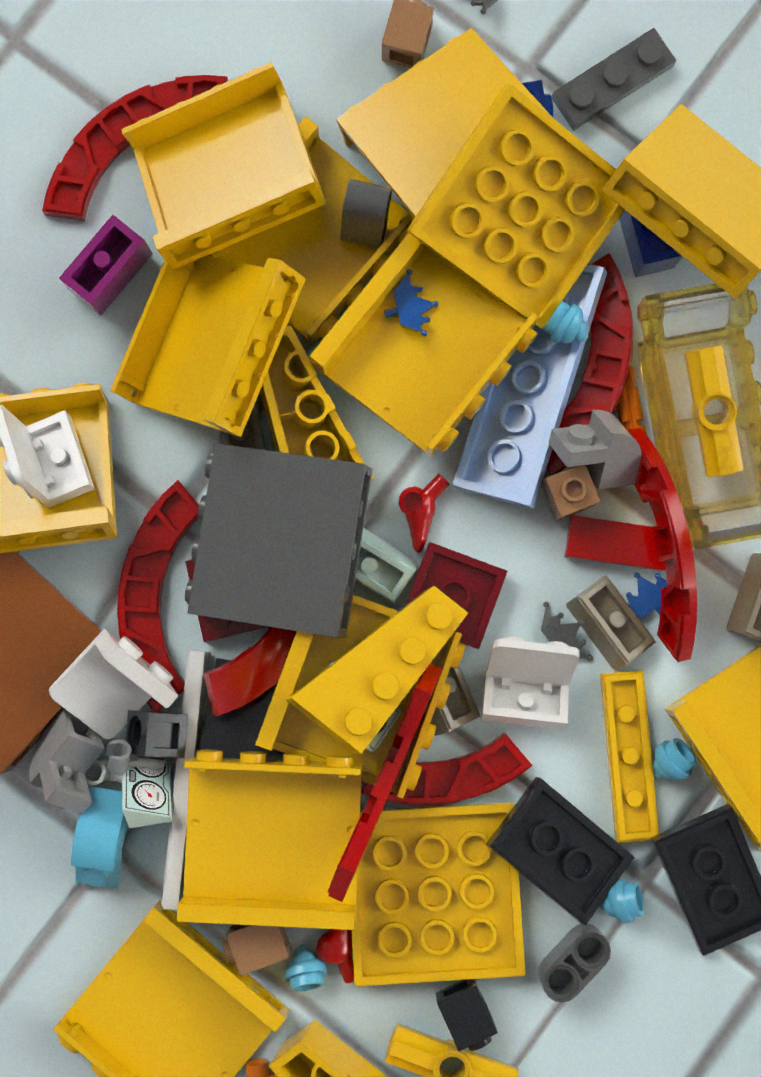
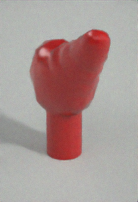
[398,473,450,553]
[316,929,354,983]

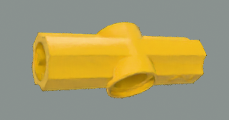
[684,345,744,477]
[385,1023,519,1077]

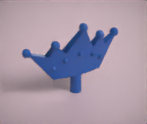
[384,269,439,336]
[626,572,667,618]

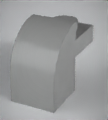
[549,410,641,490]
[29,708,105,814]

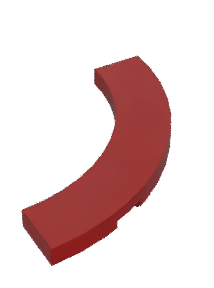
[42,75,229,221]
[546,253,634,476]
[628,428,697,662]
[117,480,199,712]
[203,627,297,716]
[327,664,443,902]
[361,733,533,805]

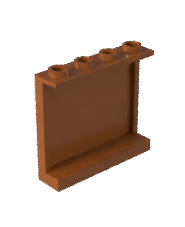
[0,551,102,774]

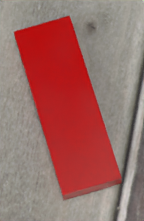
[564,515,695,572]

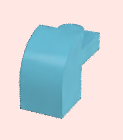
[71,786,129,889]

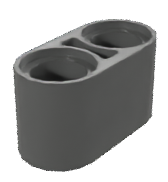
[340,179,392,249]
[538,924,611,1003]

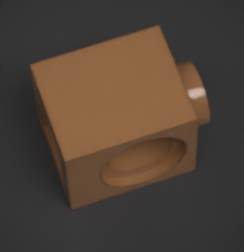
[382,0,434,68]
[541,465,601,522]
[223,925,292,976]

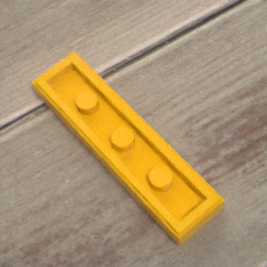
[599,670,659,843]

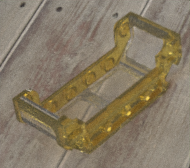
[637,283,761,551]

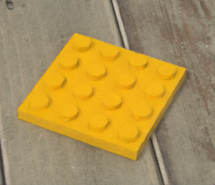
[406,84,625,329]
[352,802,526,986]

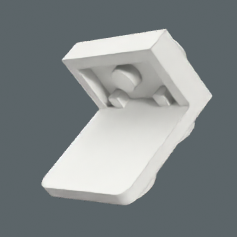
[0,404,95,508]
[49,628,178,739]
[481,636,580,730]

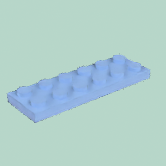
[453,264,607,509]

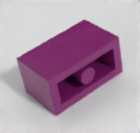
[59,214,153,316]

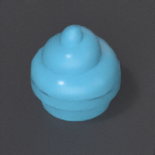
[543,301,588,344]
[653,738,697,780]
[599,879,644,924]
[284,944,327,992]

